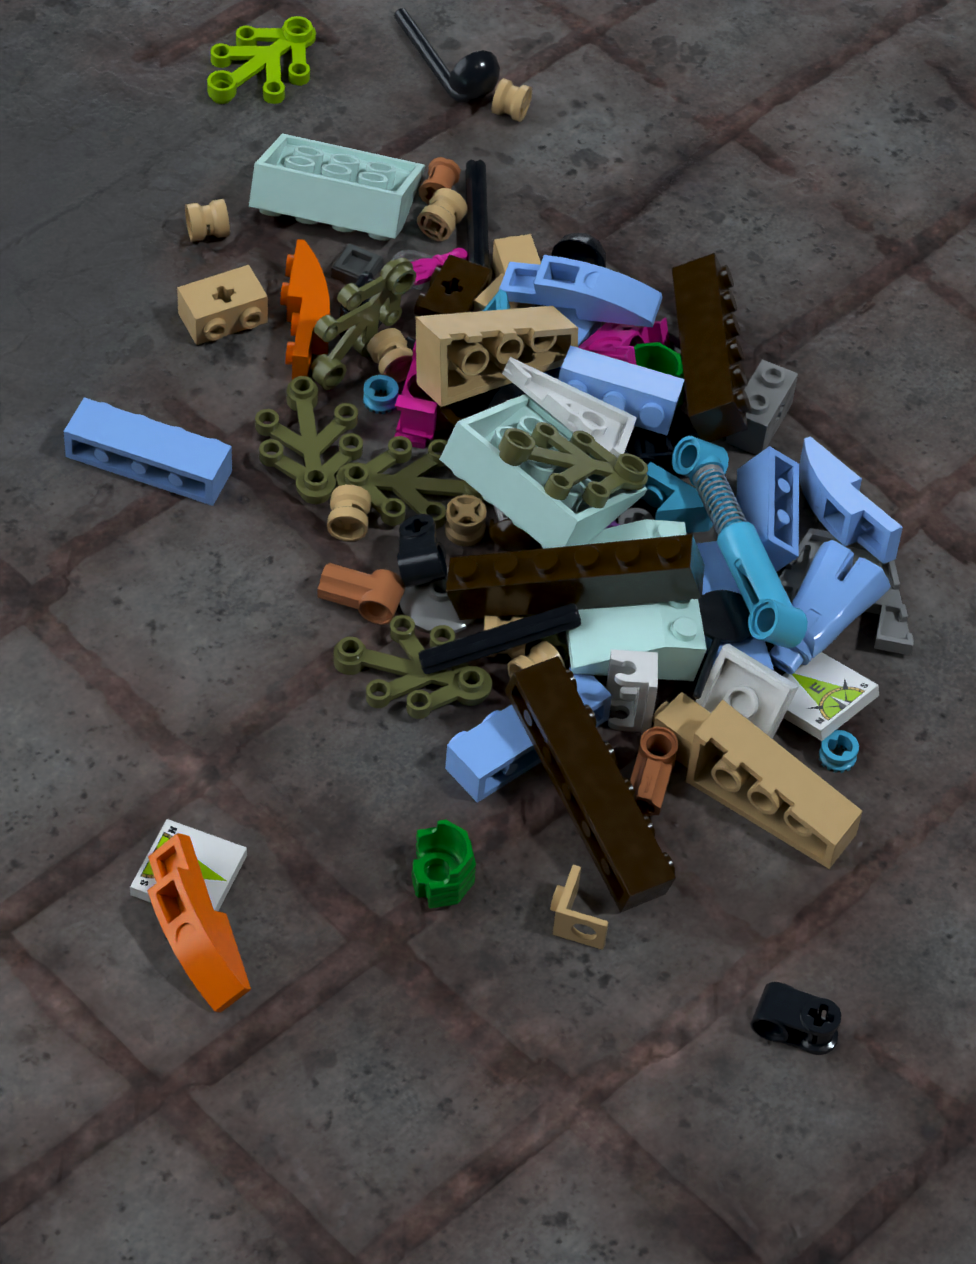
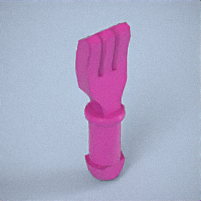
[411,248,468,285]

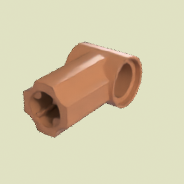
[318,563,406,625]
[630,726,678,817]

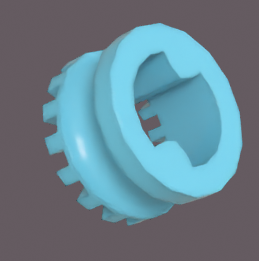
[363,375,399,414]
[819,730,859,773]

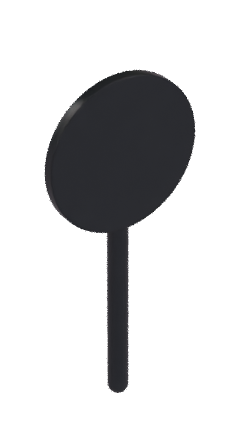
[693,590,752,699]

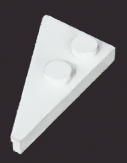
[502,357,637,458]

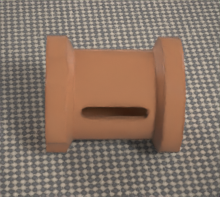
[419,157,461,205]

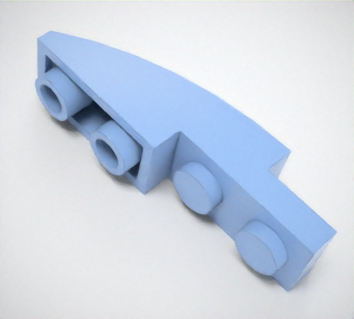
[499,255,662,327]
[799,436,903,564]

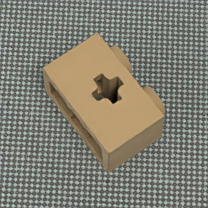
[177,265,268,345]

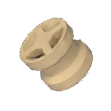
[491,78,532,122]
[445,495,487,546]

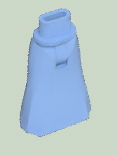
[769,540,891,675]

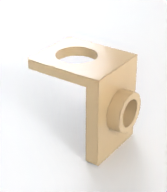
[550,865,609,949]

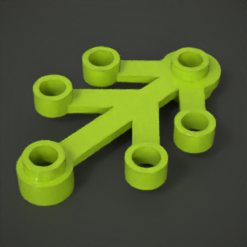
[207,16,316,104]

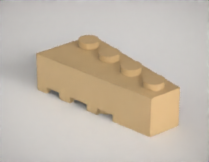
[415,306,578,407]
[686,700,862,869]

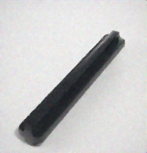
[465,159,489,268]
[418,603,581,675]

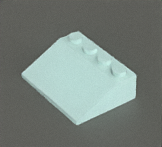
[249,133,425,241]
[439,394,647,549]
[566,519,707,681]

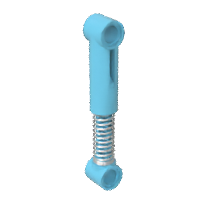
[672,436,808,648]

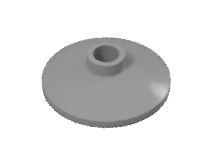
[399,567,476,634]

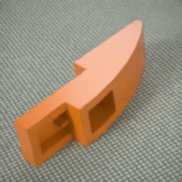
[280,239,330,380]
[147,833,251,1013]

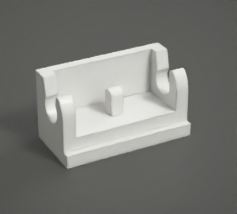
[606,649,658,736]

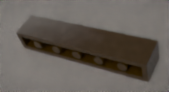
[672,253,751,442]
[446,534,704,620]
[505,656,676,913]

